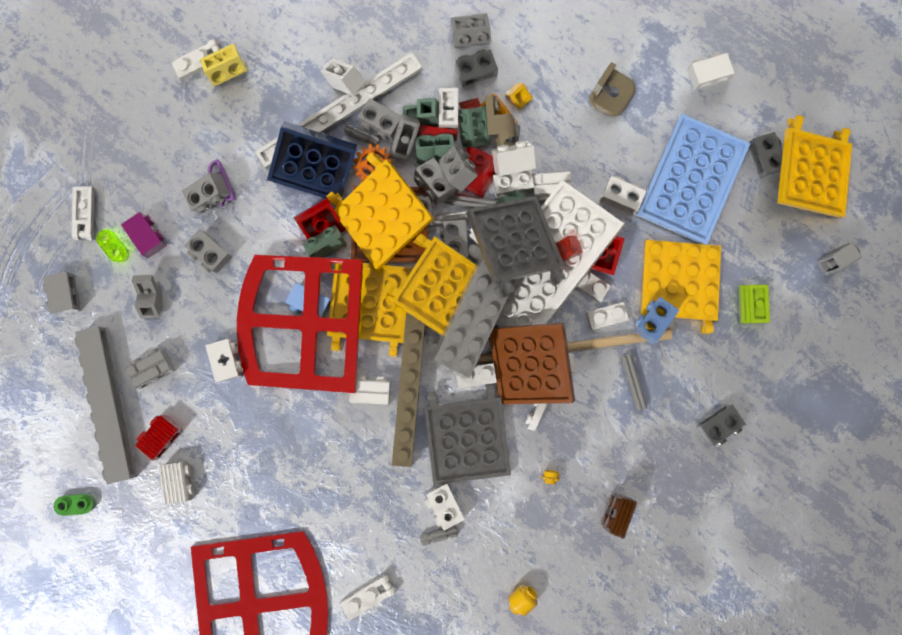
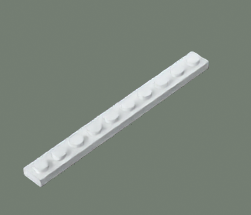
[255,52,422,169]

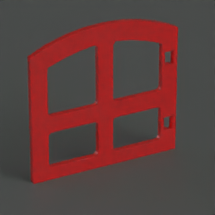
[237,255,363,393]
[191,531,329,635]

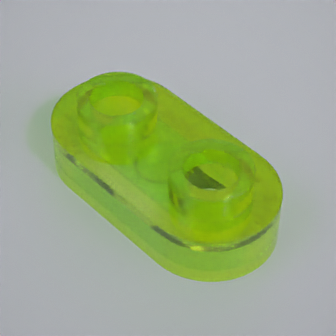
[96,229,129,263]

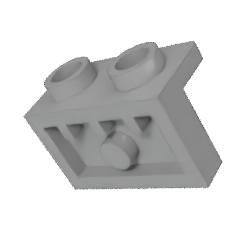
[451,13,491,47]

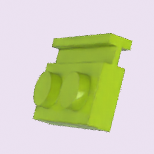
[738,285,770,324]

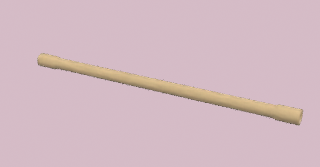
[444,328,672,370]

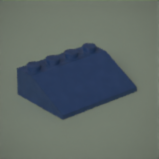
[267,121,357,199]

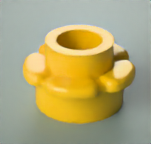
[541,470,560,484]

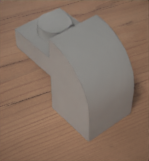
[131,275,162,318]

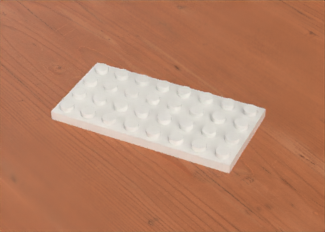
[496,180,625,327]

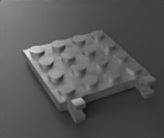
[466,196,566,298]
[424,384,511,485]

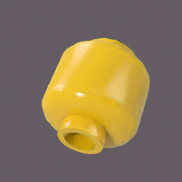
[508,585,538,616]

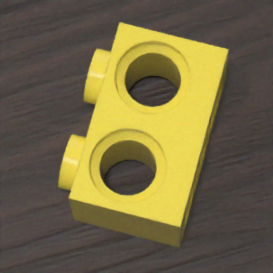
[200,43,248,86]

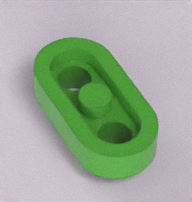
[53,494,96,516]

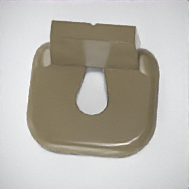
[589,62,636,117]

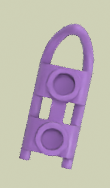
[208,159,236,207]

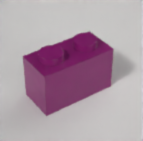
[121,212,167,259]

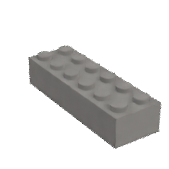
[430,255,516,379]

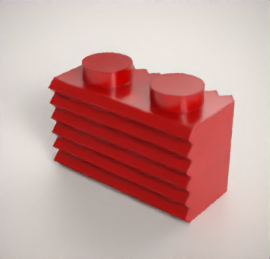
[135,415,183,461]

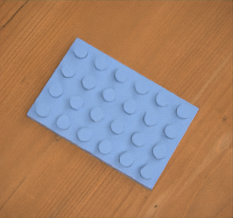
[636,113,751,245]

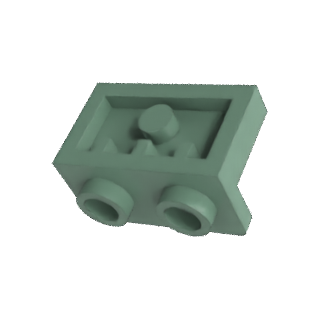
[458,106,491,148]
[303,225,347,258]

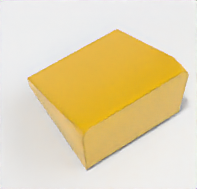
[505,83,533,110]

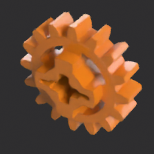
[353,144,394,182]

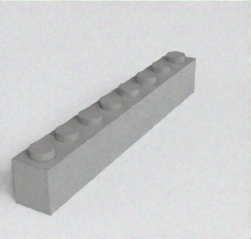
[75,326,137,485]

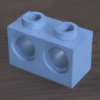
[634,297,679,345]

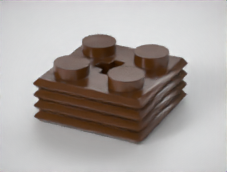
[601,492,637,539]

